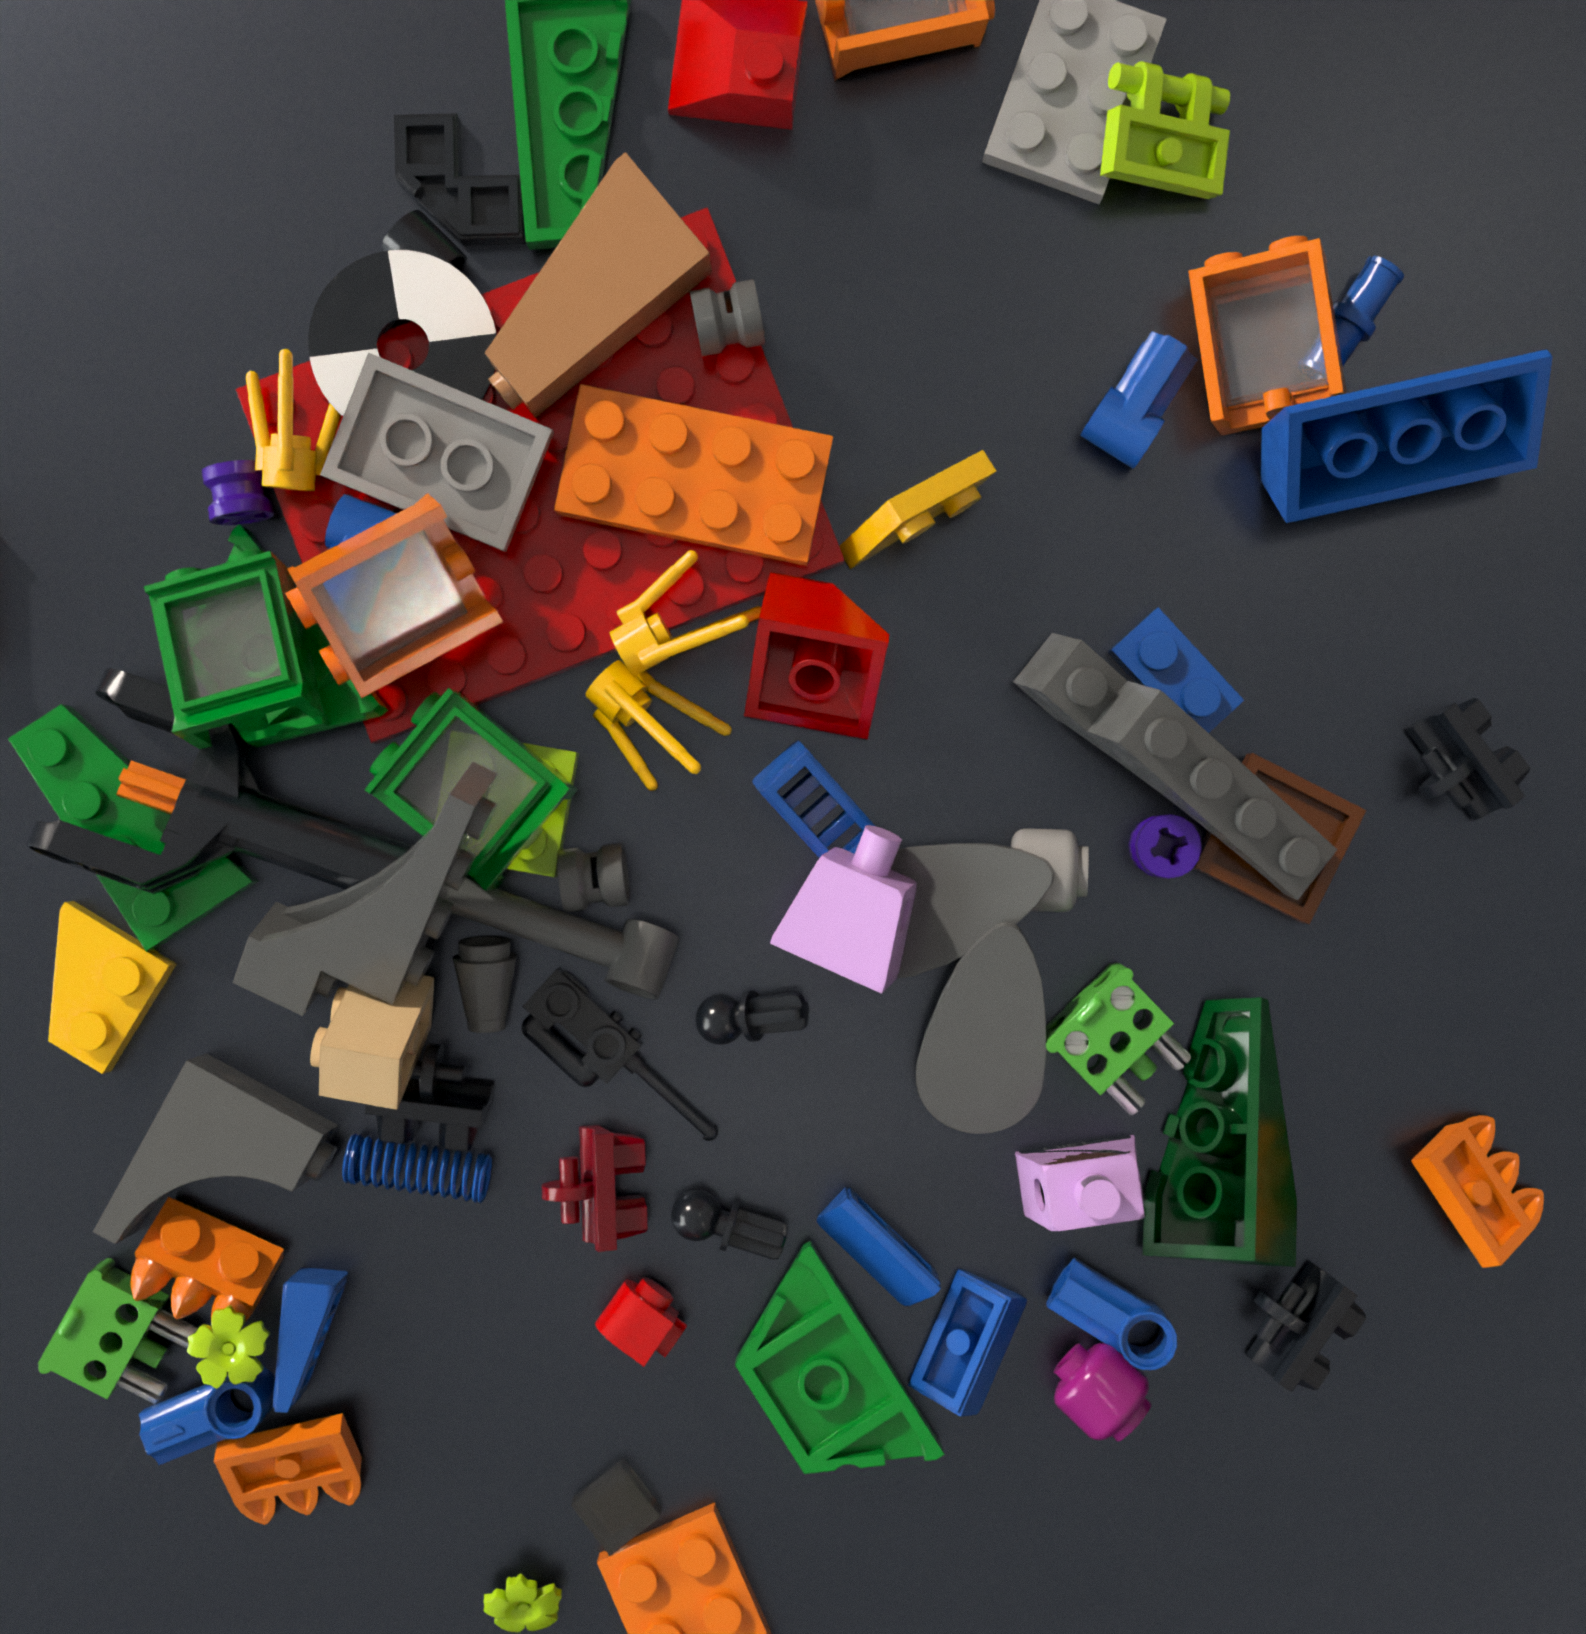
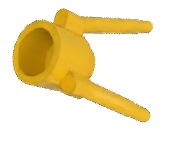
[246,349,341,491]
[609,550,761,677]
[585,660,732,791]

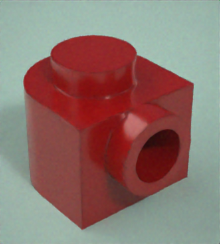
[595,1277,687,1367]

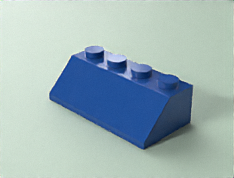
[1261,349,1553,523]

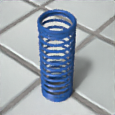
[342,1133,492,1204]

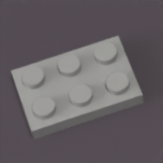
[982,0,1167,204]
[320,352,554,552]

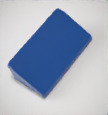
[816,1187,941,1306]
[908,1269,1027,1417]

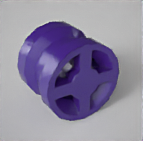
[202,460,274,525]
[1128,814,1202,879]

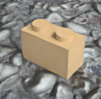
[310,976,434,1110]

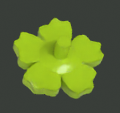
[187,1305,270,1389]
[484,1574,562,1633]

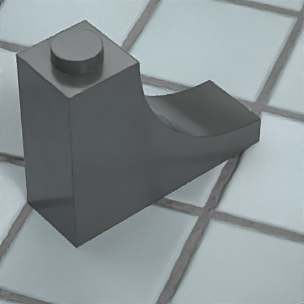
[93,1053,339,1244]

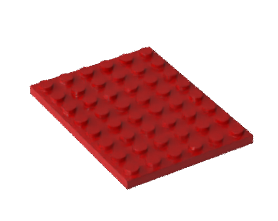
[235,207,845,744]

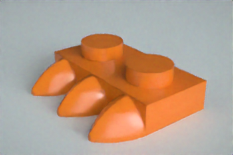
[1411,1115,1544,1268]
[130,1197,284,1322]
[214,1413,362,1525]

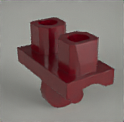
[542,1125,648,1252]

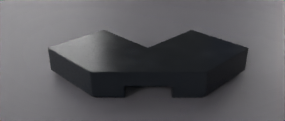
[394,113,526,246]

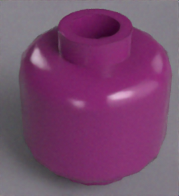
[1054,1342,1151,1441]

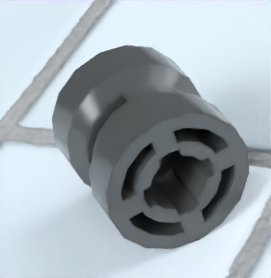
[690,279,765,356]
[557,843,630,912]

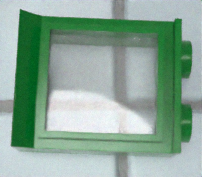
[144,550,324,750]
[365,688,578,891]

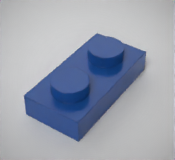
[1108,607,1244,733]

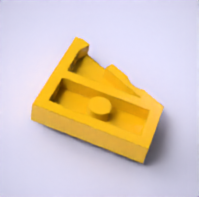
[839,450,996,569]
[48,901,177,1074]

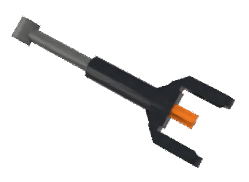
[26,668,680,1000]

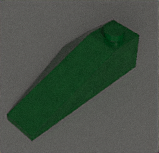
[1142,997,1297,1267]

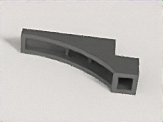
[1013,633,1338,900]
[232,762,498,1016]

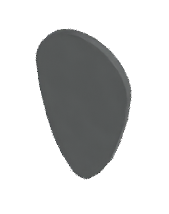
[891,843,1054,978]
[916,922,1047,1134]

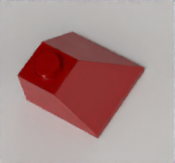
[668,0,808,130]
[744,572,890,740]

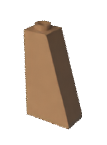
[485,152,712,418]

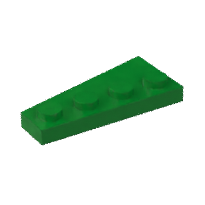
[505,0,631,250]
[8,704,259,951]

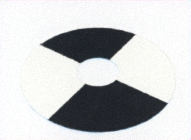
[308,250,496,416]

